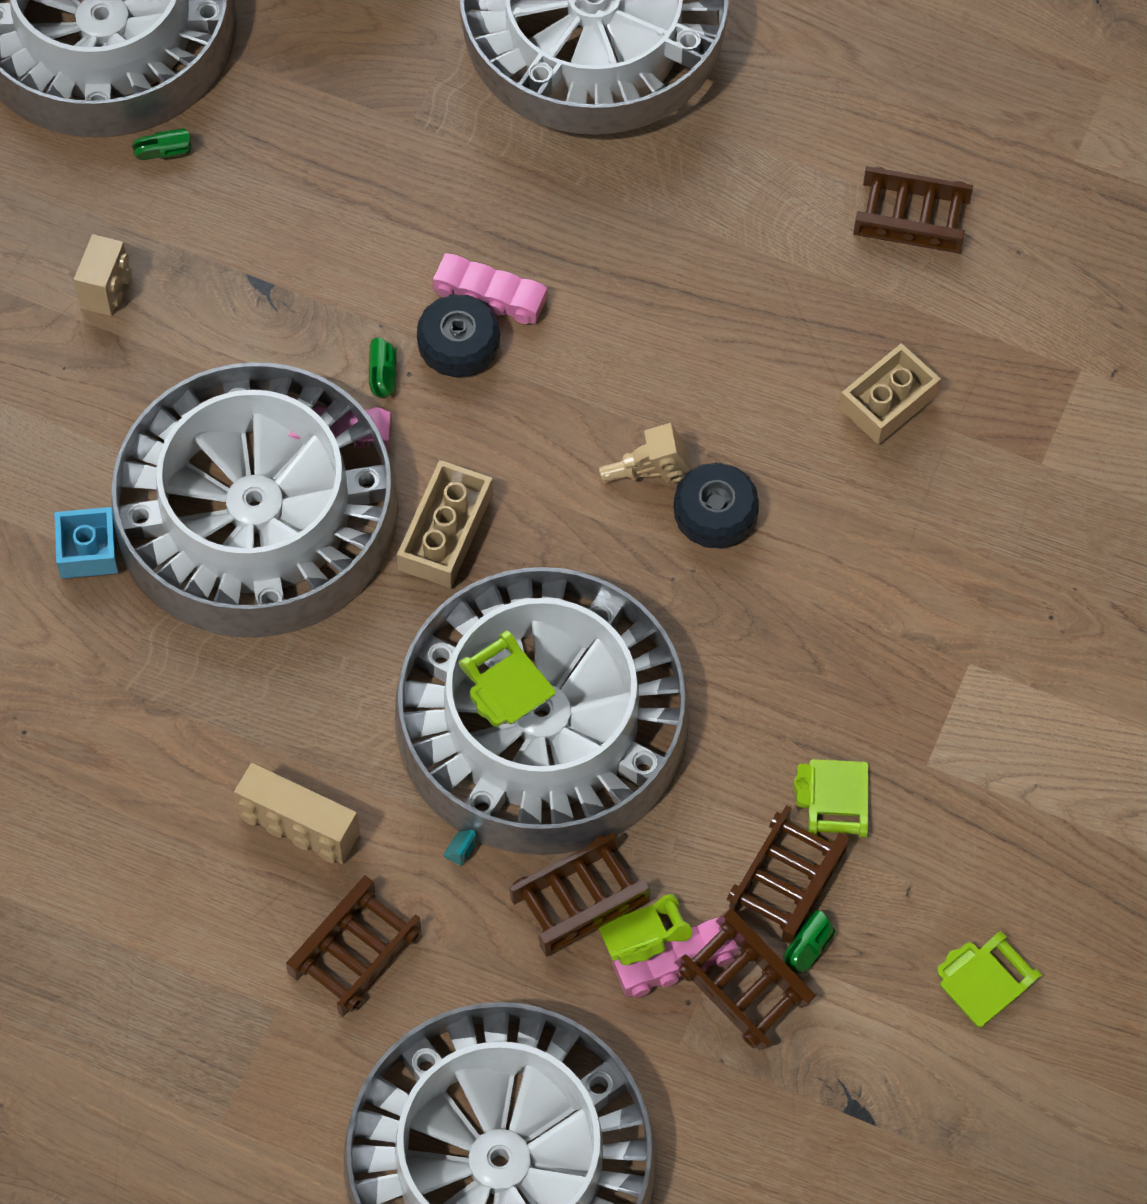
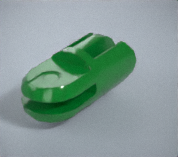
[132,128,191,160]
[369,338,397,398]
[783,911,836,974]

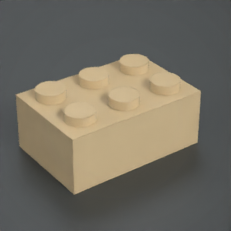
[839,343,941,445]

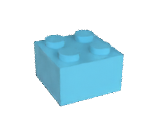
[54,507,118,579]

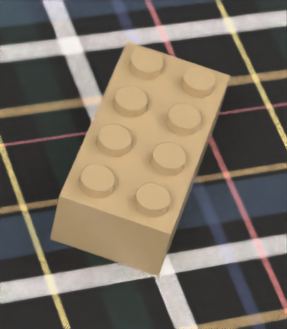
[397,460,493,588]
[234,762,360,865]

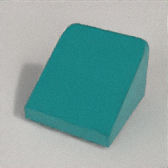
[443,829,477,866]

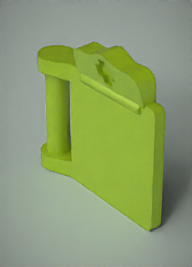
[459,630,556,727]
[792,759,868,838]
[599,894,693,965]
[937,931,1043,1028]

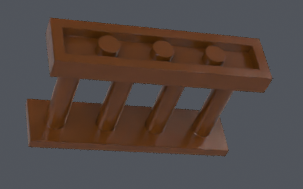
[853,166,973,254]
[727,805,850,945]
[509,832,651,957]
[286,875,421,1017]
[674,908,816,1050]

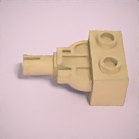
[599,423,691,483]

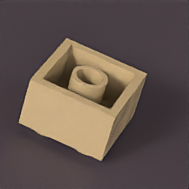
[73,234,132,316]

